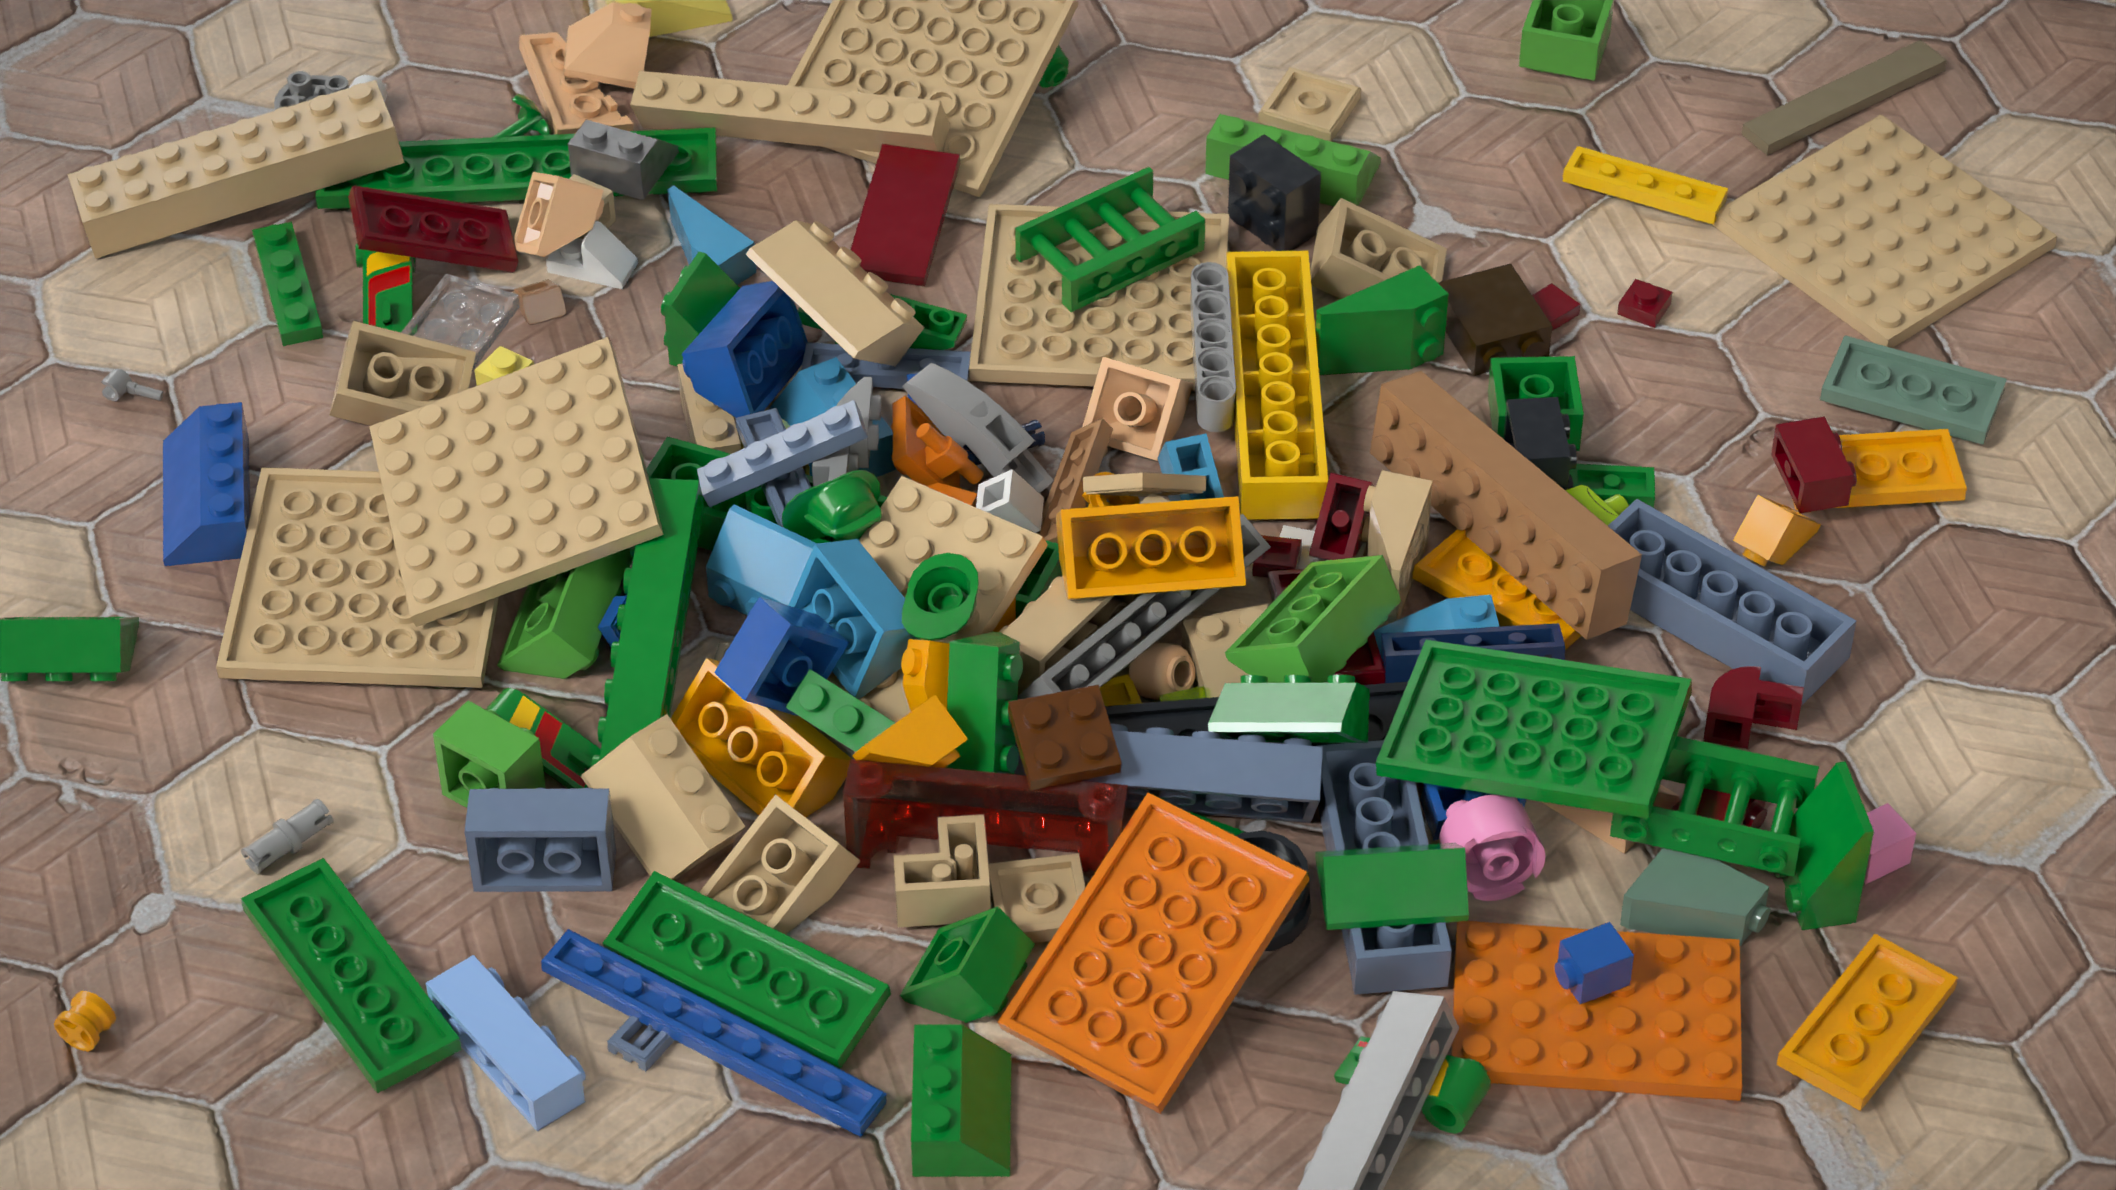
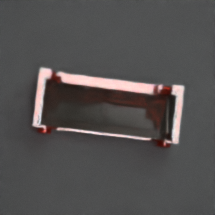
[843,759,1132,872]

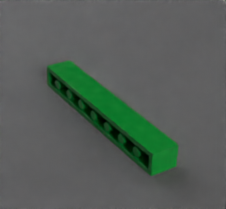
[591,478,705,767]

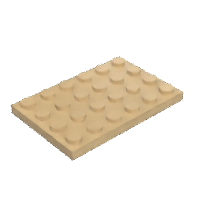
[827,476,1048,723]

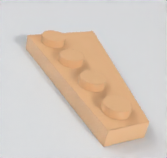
[519,32,634,135]

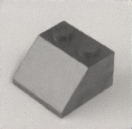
[568,120,679,200]

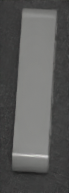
[1190,262,1236,432]

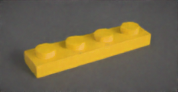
[1562,146,1728,225]

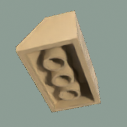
[746,220,924,366]

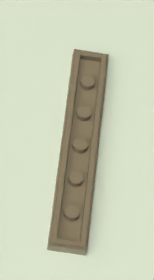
[1742,40,1947,155]

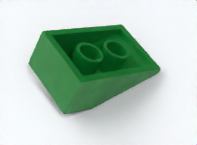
[1315,265,1449,375]
[1774,761,1874,931]

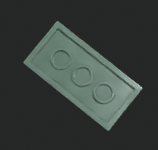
[1820,335,2007,445]

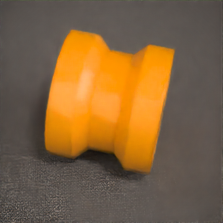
[54,991,116,1051]

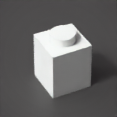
[976,469,1044,533]

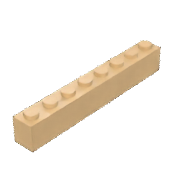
[630,71,950,152]

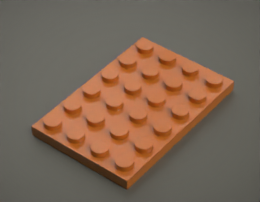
[998,793,1310,1114]
[1451,921,1742,1101]

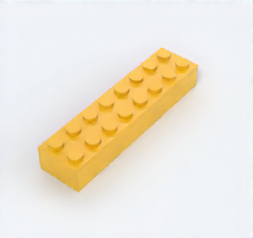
[1226,251,1328,520]

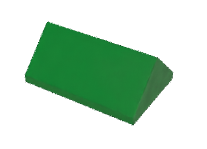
[1315,843,1469,930]

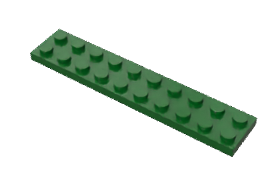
[316,127,717,209]

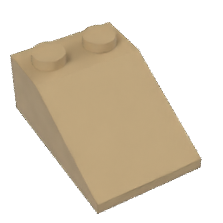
[1310,198,1447,299]
[329,321,476,426]
[1362,470,1433,625]
[1182,603,1268,699]
[699,795,860,935]

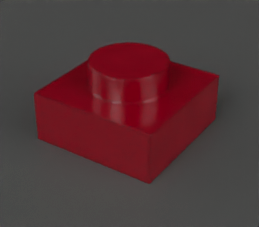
[1617,279,1673,328]

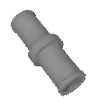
[241,799,334,874]

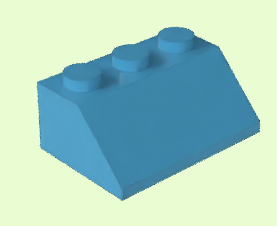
[768,357,896,477]
[706,504,817,615]
[788,539,921,699]

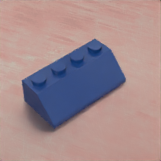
[682,281,808,418]
[163,402,251,566]

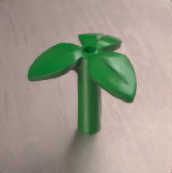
[493,94,552,137]

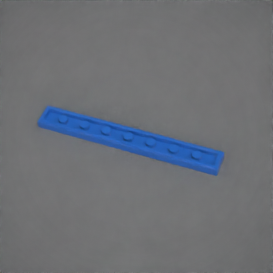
[541,929,887,1137]

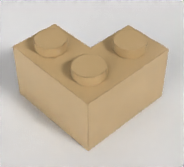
[894,815,991,927]

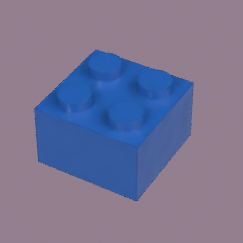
[714,597,849,716]

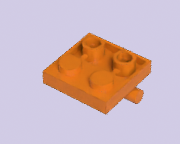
[891,395,983,488]

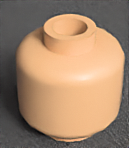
[1129,642,1196,701]

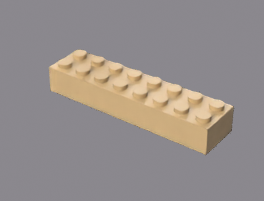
[67,80,405,259]

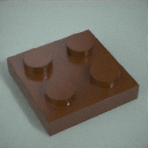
[1008,684,1122,790]

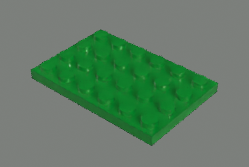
[1376,640,1692,819]

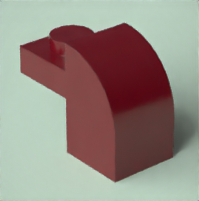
[1703,666,1804,749]

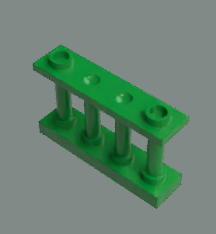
[1015,167,1205,312]
[1610,736,1819,876]

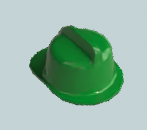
[782,470,882,541]
[902,553,979,640]

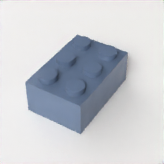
[464,788,616,892]

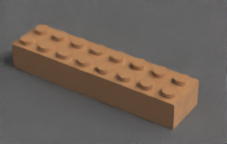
[1370,371,1642,640]

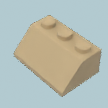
[581,714,746,880]

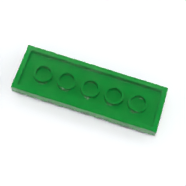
[241,858,462,1094]
[602,871,891,1069]

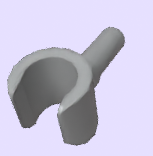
[101,369,163,401]

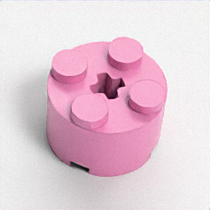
[1439,794,1545,901]

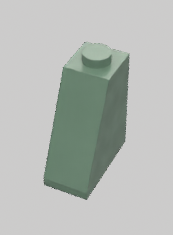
[1620,848,1770,946]

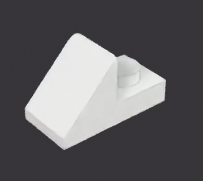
[546,221,638,289]

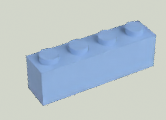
[426,955,586,1131]

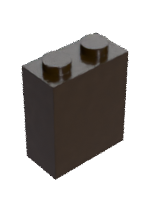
[1437,263,1552,376]

